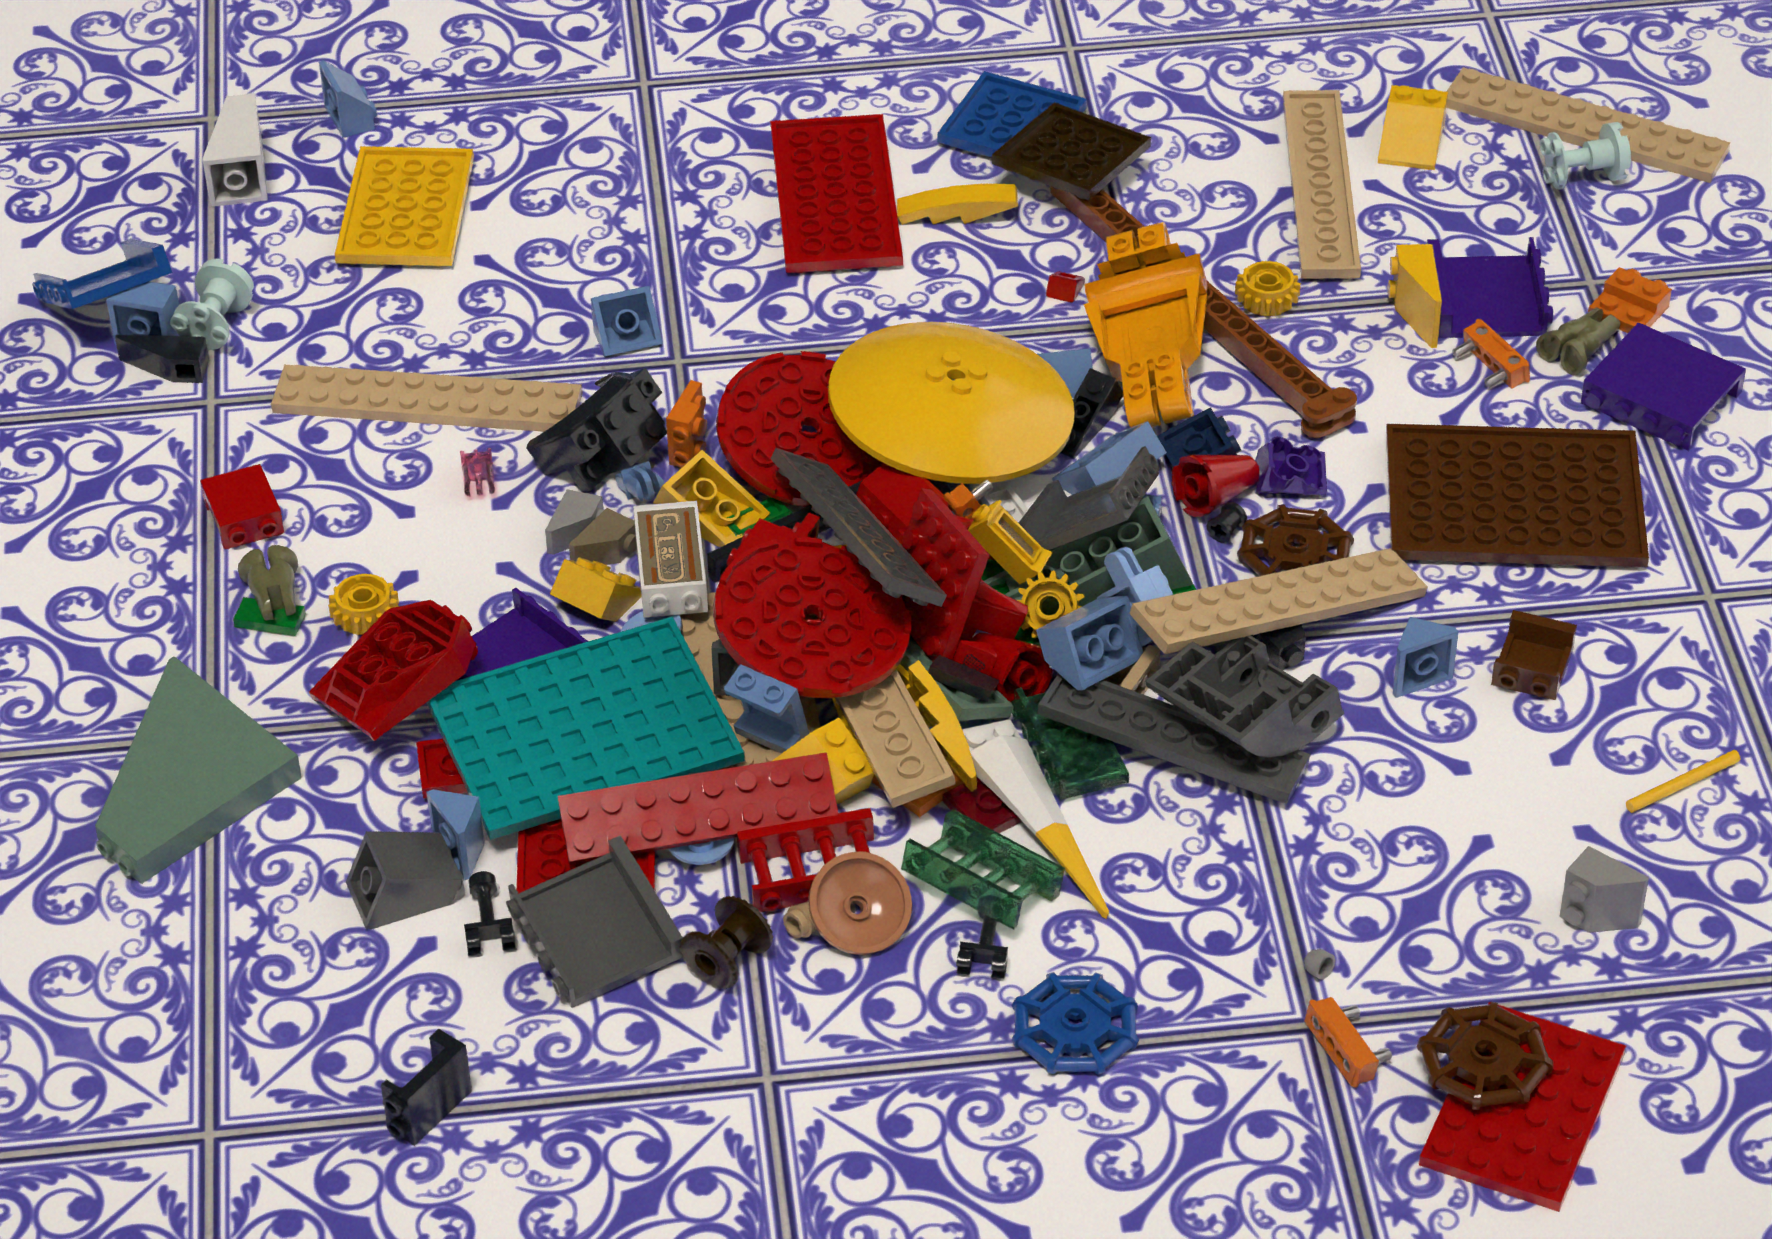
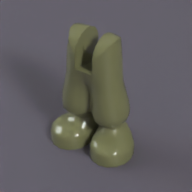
[1536,307,1620,376]
[238,545,298,620]

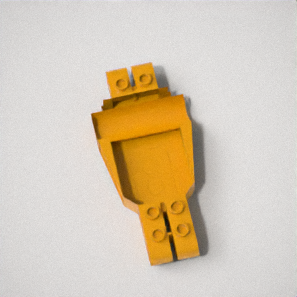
[1084,221,1208,428]

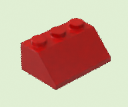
[856,463,952,545]

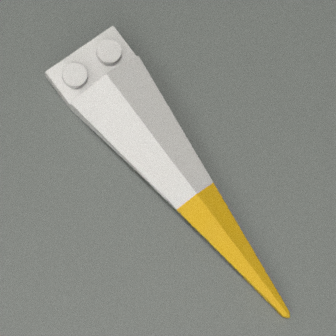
[962,719,1109,919]

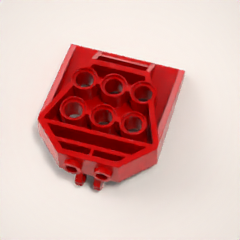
[309,599,478,741]

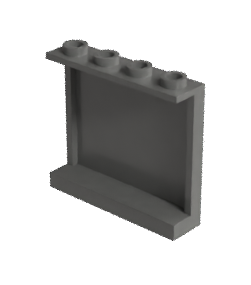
[1019,446,1159,550]
[506,835,683,1008]

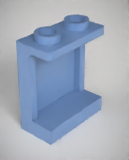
[724,664,809,753]

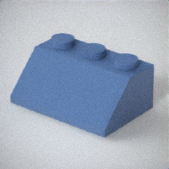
[1052,421,1167,495]
[1036,596,1143,690]

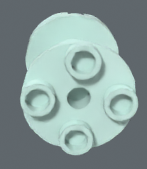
[1540,122,1631,190]
[170,259,254,350]

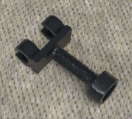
[464,871,516,956]
[956,894,1008,979]

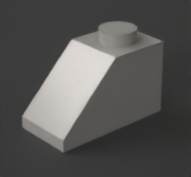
[545,489,604,554]

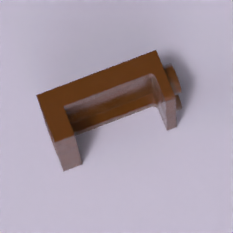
[1491,610,1577,700]

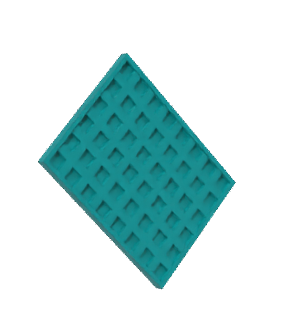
[426,616,745,840]

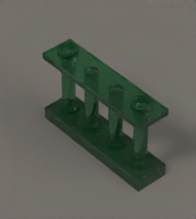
[901,809,1065,930]

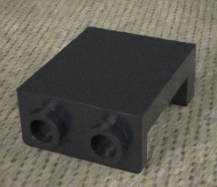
[381,1029,472,1146]

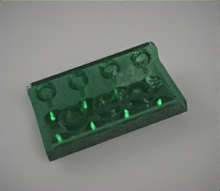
[1010,688,1129,800]

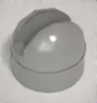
[1304,949,1335,980]

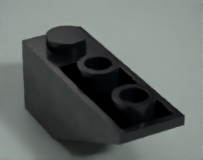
[115,334,209,383]
[1060,368,1123,459]

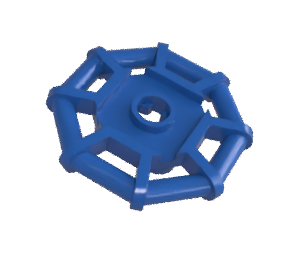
[1012,972,1139,1075]

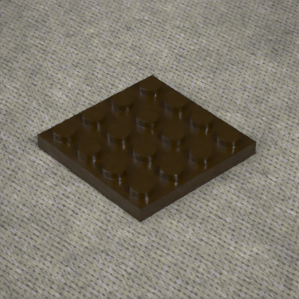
[992,102,1151,200]

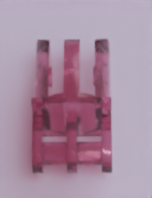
[460,448,495,497]

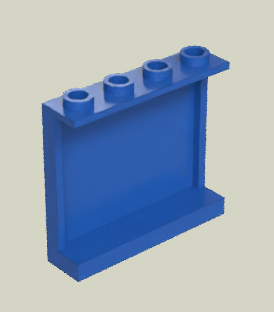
[32,239,173,309]

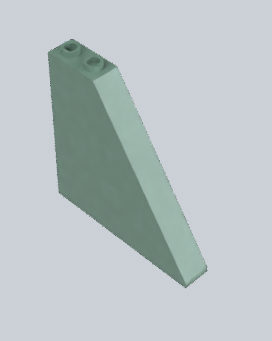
[95,656,302,884]

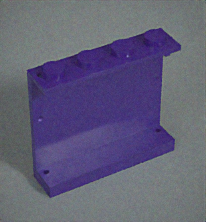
[1427,237,1553,338]
[1581,322,1746,451]
[456,588,588,681]

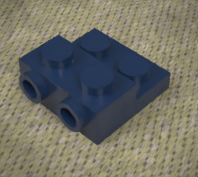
[1157,407,1242,468]

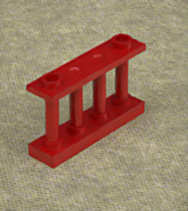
[737,808,874,912]

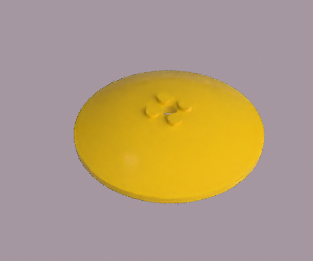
[828,322,1075,484]

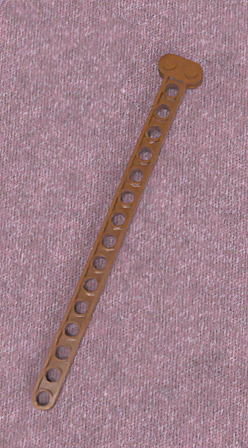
[1050,186,1357,438]

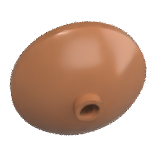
[808,852,912,955]

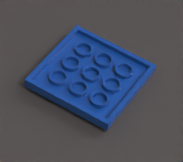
[937,71,1087,157]

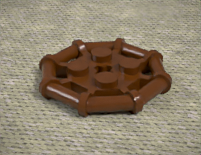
[1237,504,1354,576]
[1417,1001,1554,1110]

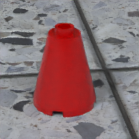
[1172,455,1260,517]
[970,632,1053,708]

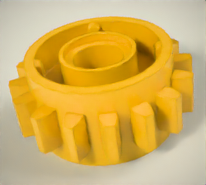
[1235,261,1301,316]
[1017,571,1085,639]
[328,574,399,635]

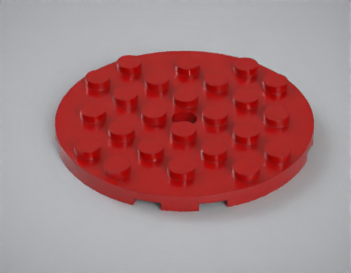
[716,351,883,507]
[713,537,911,698]

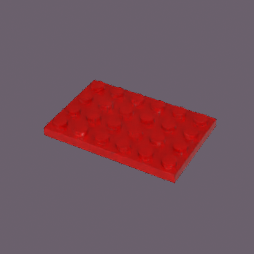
[1419,1002,1626,1212]

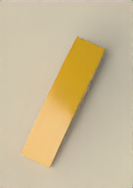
[897,183,1018,225]
[908,660,977,792]

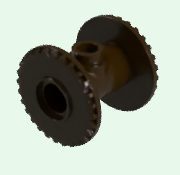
[680,896,773,989]

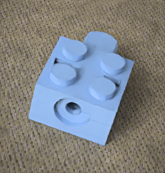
[1097,547,1173,647]

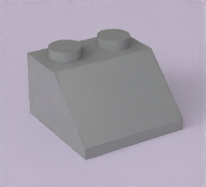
[1559,846,1649,933]

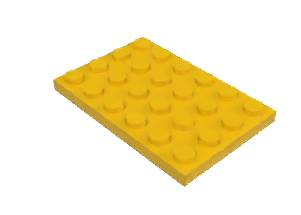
[335,146,474,267]

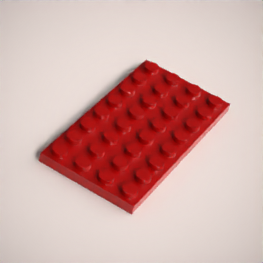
[770,114,903,273]

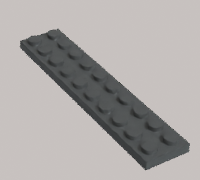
[771,448,947,607]

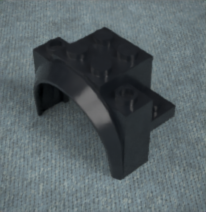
[526,368,667,493]

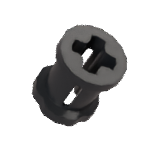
[1206,502,1247,543]

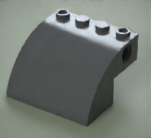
[1145,636,1344,757]

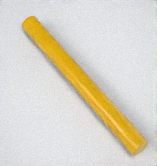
[1626,750,1741,813]

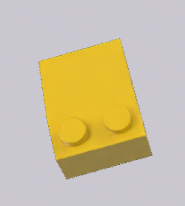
[1377,85,1448,170]
[1388,244,1442,348]
[653,450,770,547]
[772,718,875,805]

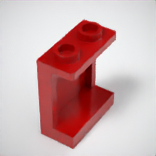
[200,464,284,549]

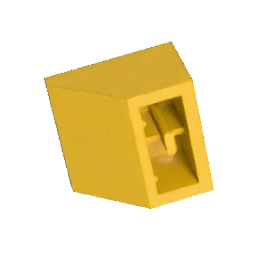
[550,557,641,622]

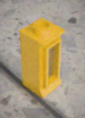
[968,499,1052,585]

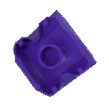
[1255,436,1327,495]

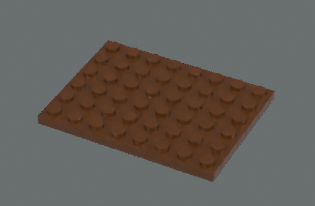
[1386,423,1649,567]

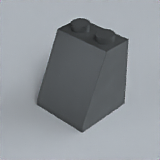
[346,831,463,929]

